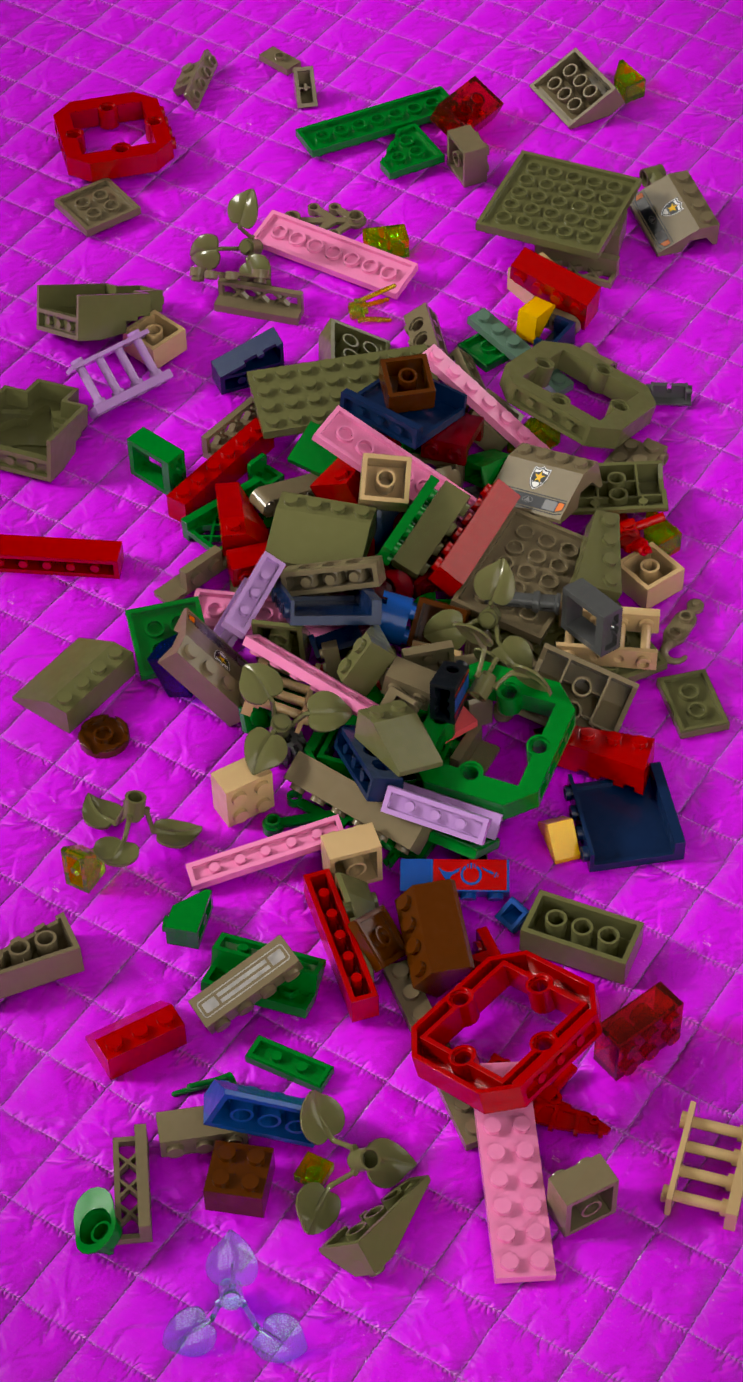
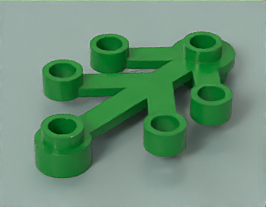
[262,790,354,837]

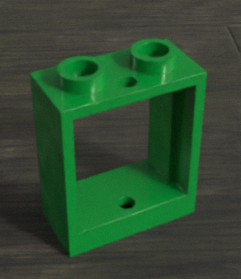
[127,427,187,495]

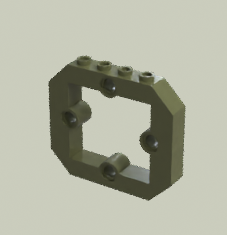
[499,341,657,449]

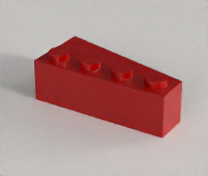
[510,247,601,330]
[310,430,402,504]
[557,726,655,795]

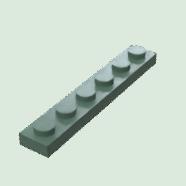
[467,308,574,394]

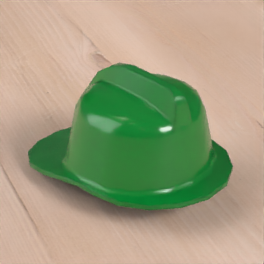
[74,1187,122,1255]

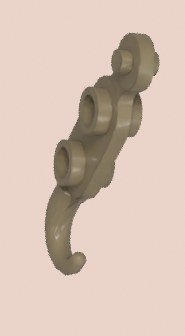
[659,599,704,665]

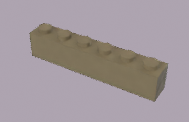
[283,750,434,856]

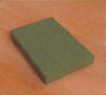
[656,669,730,739]

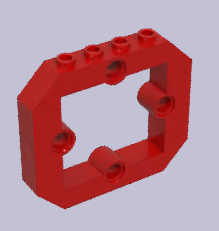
[53,92,177,182]
[411,950,602,1114]

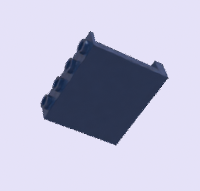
[340,379,467,449]
[271,580,382,626]
[563,762,686,872]

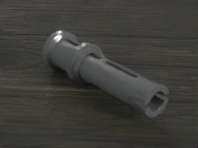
[484,590,561,615]

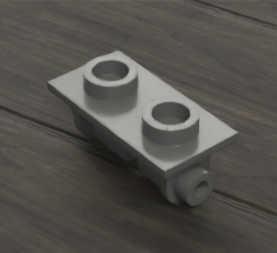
[646,382,692,406]

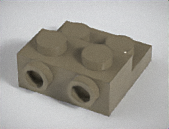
[603,438,669,466]

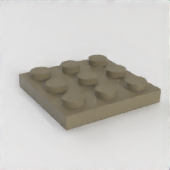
[54,178,141,237]

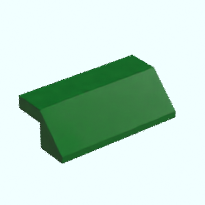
[201,932,326,1019]

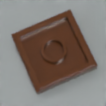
[347,904,406,973]

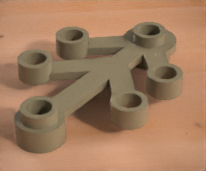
[285,203,366,235]
[189,267,271,284]

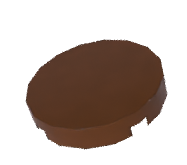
[78,715,130,758]

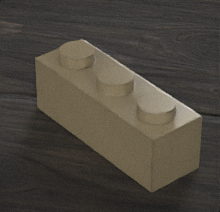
[319,640,341,682]

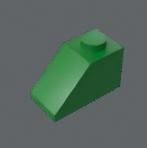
[162,889,213,949]

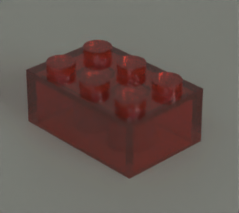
[430,76,504,135]
[593,981,684,1081]

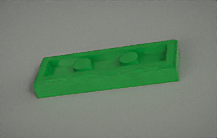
[245,1035,334,1093]

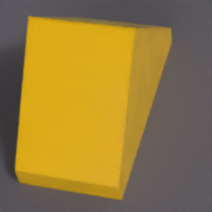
[516,296,556,344]
[538,816,581,865]

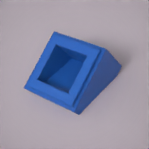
[494,896,530,934]

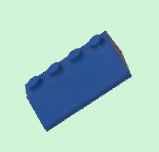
[203,1079,315,1148]

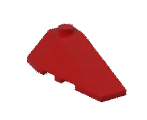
[215,482,269,556]

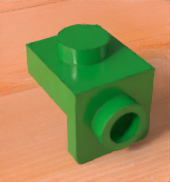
[247,453,285,486]

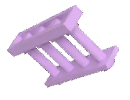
[66,328,174,420]
[213,551,286,648]
[381,782,503,845]

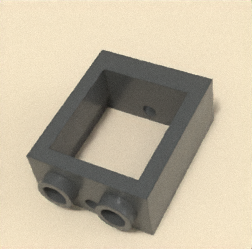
[561,578,623,657]

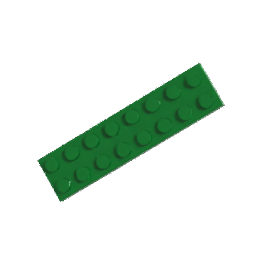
[295,86,459,158]

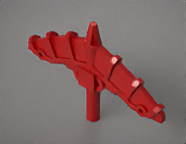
[616,512,666,556]
[488,1053,611,1138]

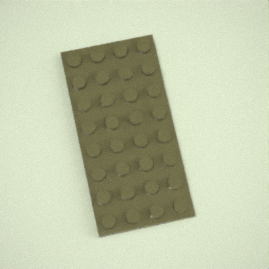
[246,344,438,439]

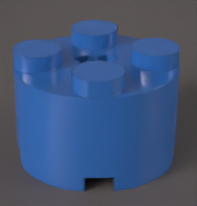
[379,590,417,646]

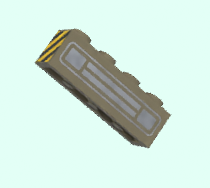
[188,935,304,1034]

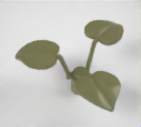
[190,189,272,286]
[423,558,533,669]
[453,621,552,702]
[239,663,353,775]
[82,790,202,867]
[295,1090,417,1235]

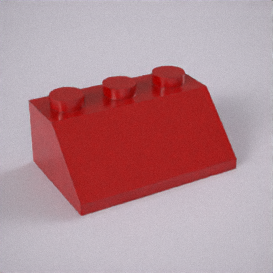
[85,1000,187,1080]

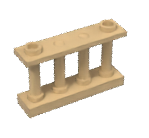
[556,602,660,670]
[241,658,321,734]
[660,1101,743,1232]

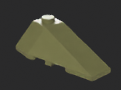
[335,872,379,983]
[319,1175,431,1277]

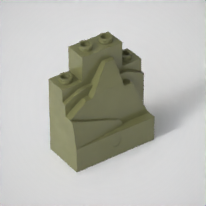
[37,283,164,341]
[0,379,88,482]

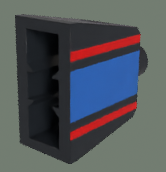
[430,660,469,725]

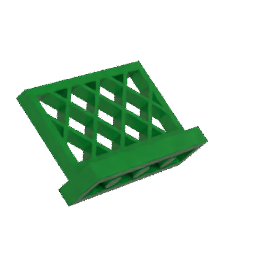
[181,476,274,555]

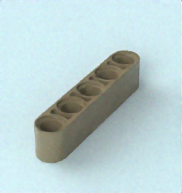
[249,473,319,517]

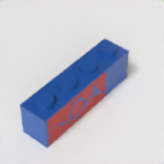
[400,859,509,901]

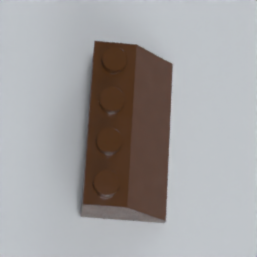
[395,879,475,998]

